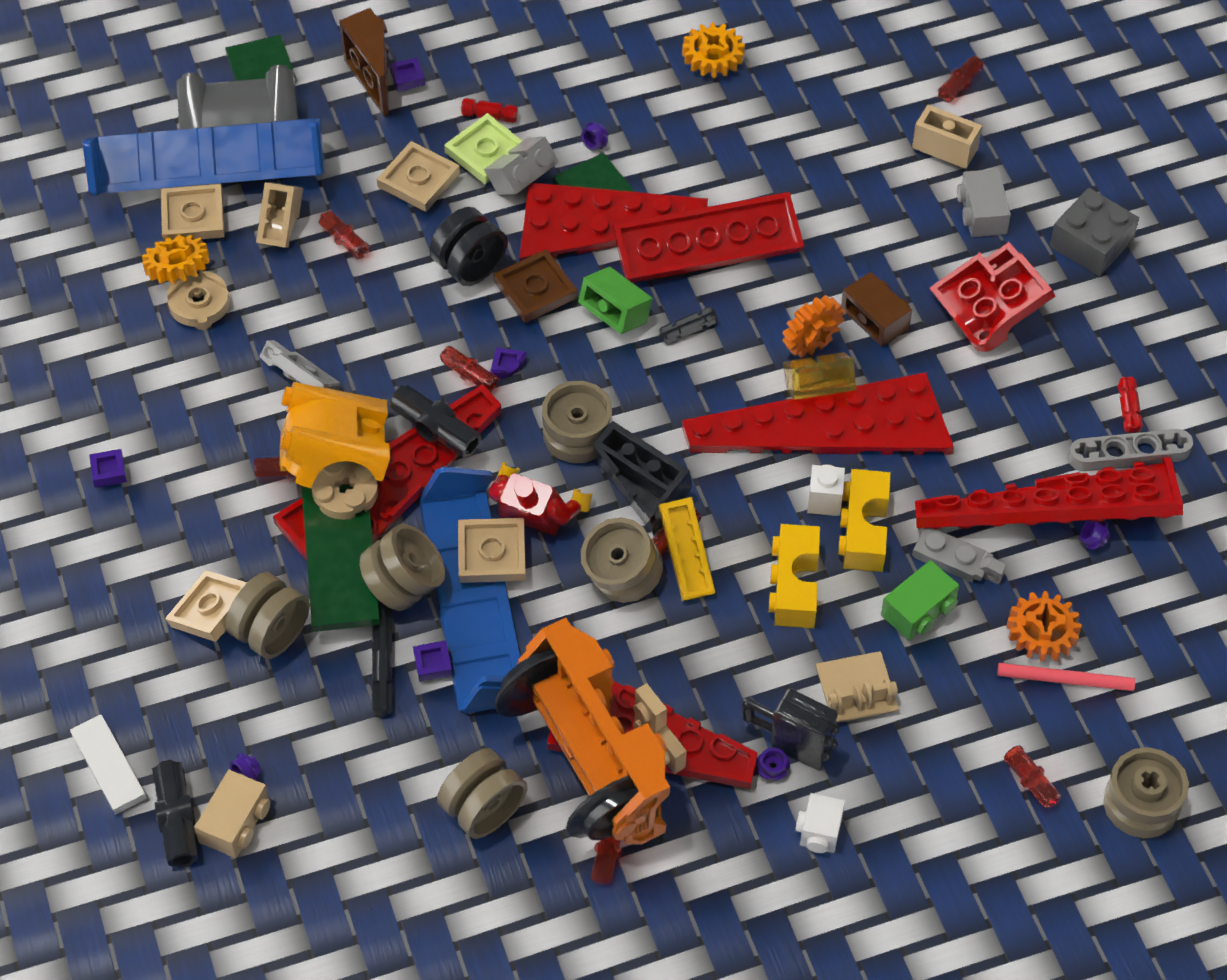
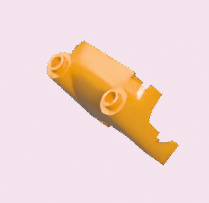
[280,382,390,488]

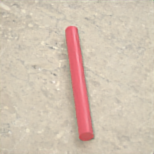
[997,663,1135,691]

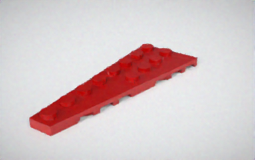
[682,372,954,455]
[273,384,502,561]
[915,457,1183,530]

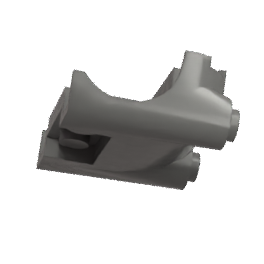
[176,65,299,130]

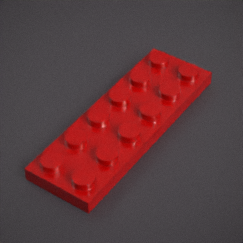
[613,192,804,283]

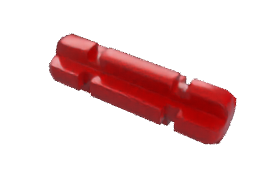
[461,98,518,123]
[1118,376,1143,434]

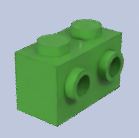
[578,266,653,334]
[881,560,959,641]

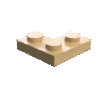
[633,683,687,774]

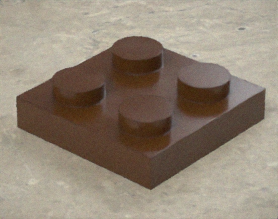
[493,249,578,323]

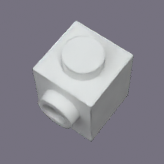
[807,465,845,516]
[795,793,845,853]

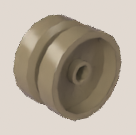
[542,381,612,463]
[581,517,663,603]
[359,524,445,611]
[225,571,310,659]
[1103,747,1189,839]
[437,748,528,839]

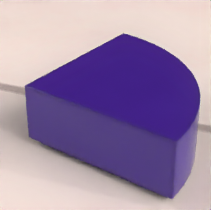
[490,347,527,379]

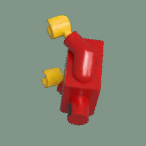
[489,462,592,536]

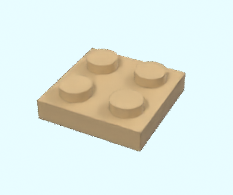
[376,141,460,212]
[161,183,225,242]
[458,518,526,583]
[165,570,247,642]

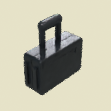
[741,688,840,771]

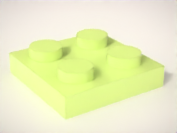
[444,113,522,185]

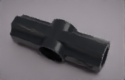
[390,385,481,458]
[152,760,199,868]

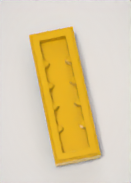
[659,497,715,602]

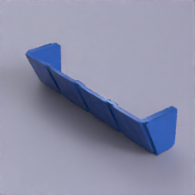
[82,118,325,196]
[419,467,520,714]

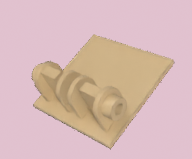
[815,651,899,723]

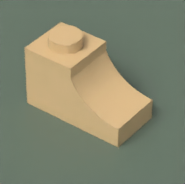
[256,182,303,248]

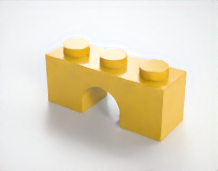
[838,469,891,572]
[769,524,820,628]

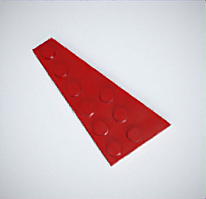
[519,183,708,262]
[547,681,758,789]

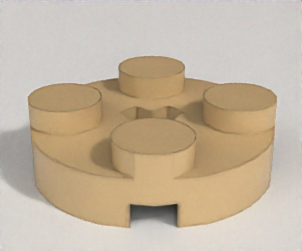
[167,271,231,330]
[311,461,378,520]

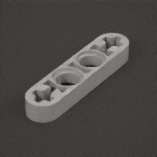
[1068,429,1193,471]

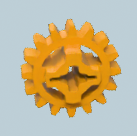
[682,22,745,78]
[142,235,210,284]

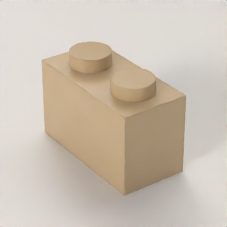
[912,105,982,169]
[194,769,271,858]

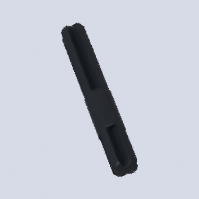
[372,600,392,717]

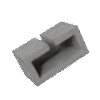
[484,137,559,195]
[957,169,1011,237]

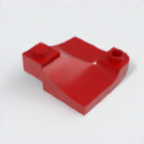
[930,242,1056,352]

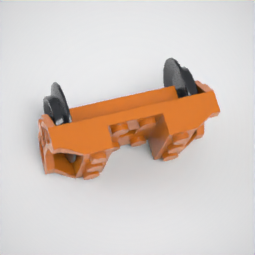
[494,618,670,845]

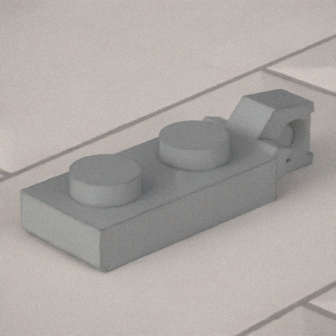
[259,340,341,390]
[912,528,1006,585]

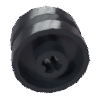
[429,206,508,286]

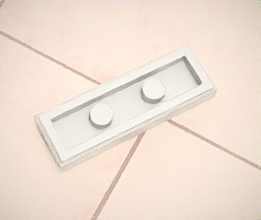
[70,714,147,815]

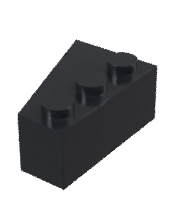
[593,420,693,535]

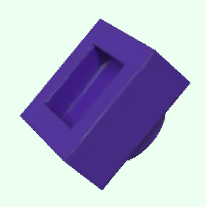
[389,57,425,92]
[89,449,127,488]
[413,640,452,682]

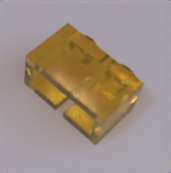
[783,352,857,400]

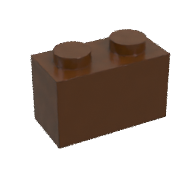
[841,272,912,347]

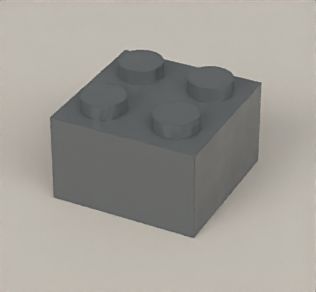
[1049,187,1139,277]

